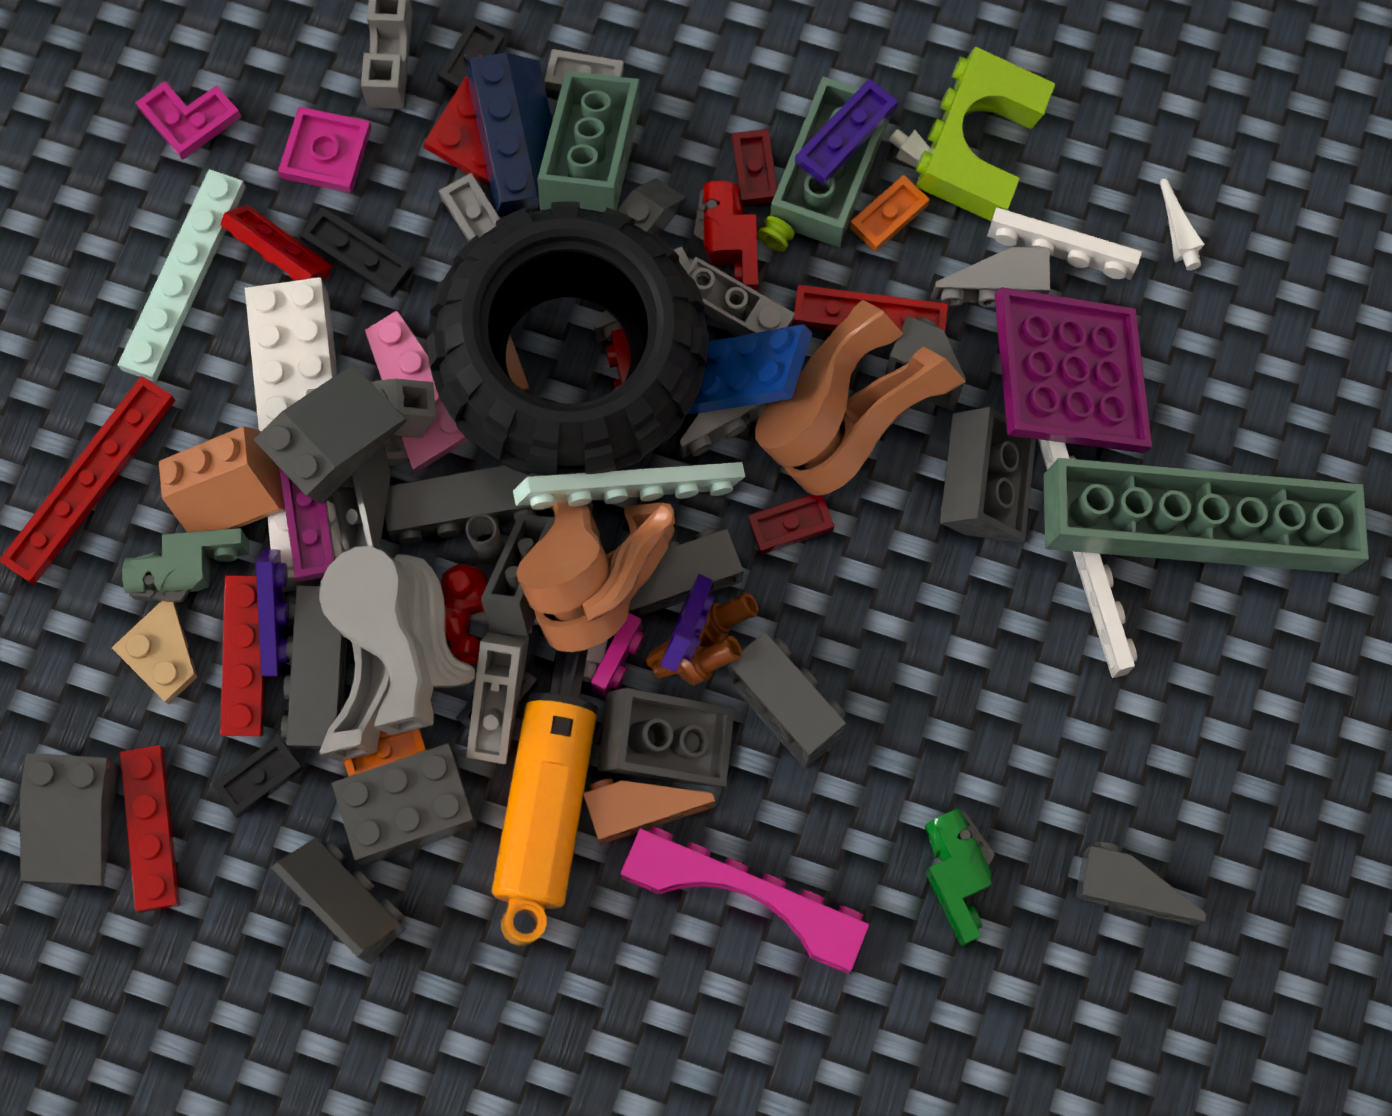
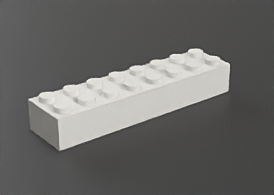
[245,277,345,592]

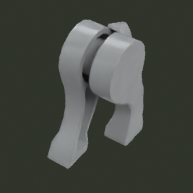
[319,546,475,762]

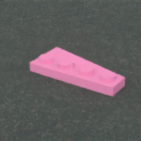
[365,311,469,474]

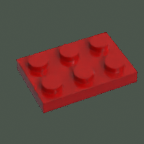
[423,54,489,186]

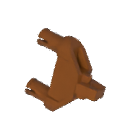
[646,593,759,686]

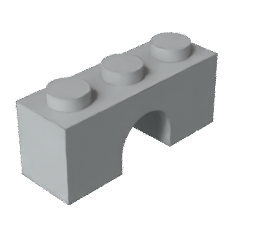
[361,0,413,109]

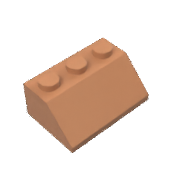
[159,426,285,532]

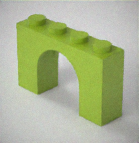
[915,46,1055,222]

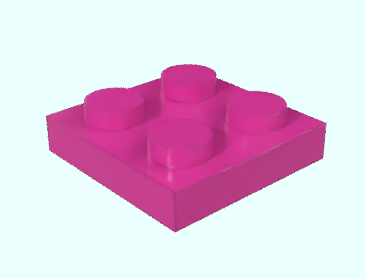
[278,106,372,194]

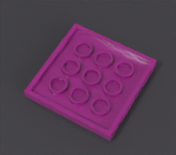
[994,287,1152,453]

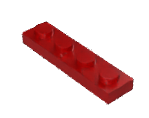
[793,285,948,332]
[220,575,265,736]
[120,745,180,913]

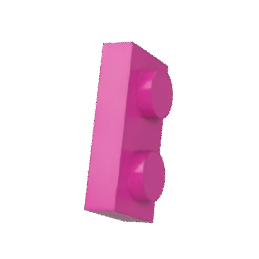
[591,613,646,697]

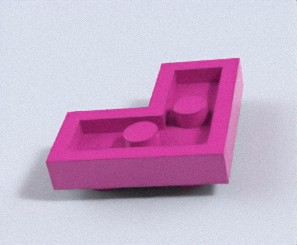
[135,81,242,160]

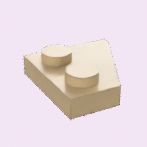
[112,601,198,705]

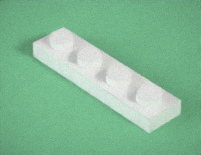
[987,207,1142,280]

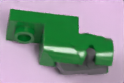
[924,808,995,947]

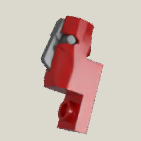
[694,181,758,292]

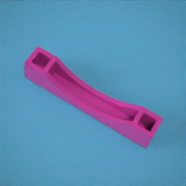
[621,827,869,974]

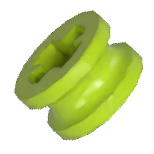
[757,216,795,252]

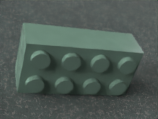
[538,71,640,212]
[770,77,890,248]

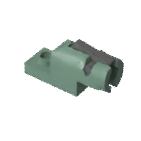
[122,528,249,603]

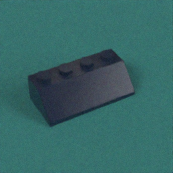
[466,52,552,215]

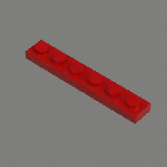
[0,376,176,585]

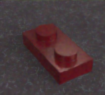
[732,129,777,206]
[748,494,835,555]

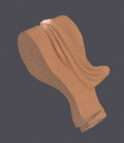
[755,300,966,496]
[516,502,675,652]

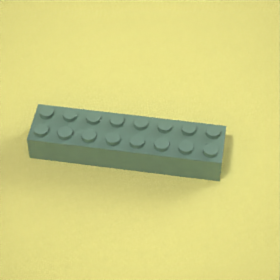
[1044,458,1369,574]

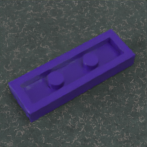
[795,79,898,185]
[256,549,290,676]
[660,574,714,672]

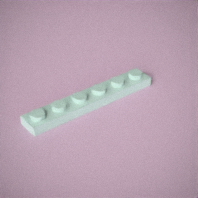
[117,169,246,382]
[513,462,746,510]

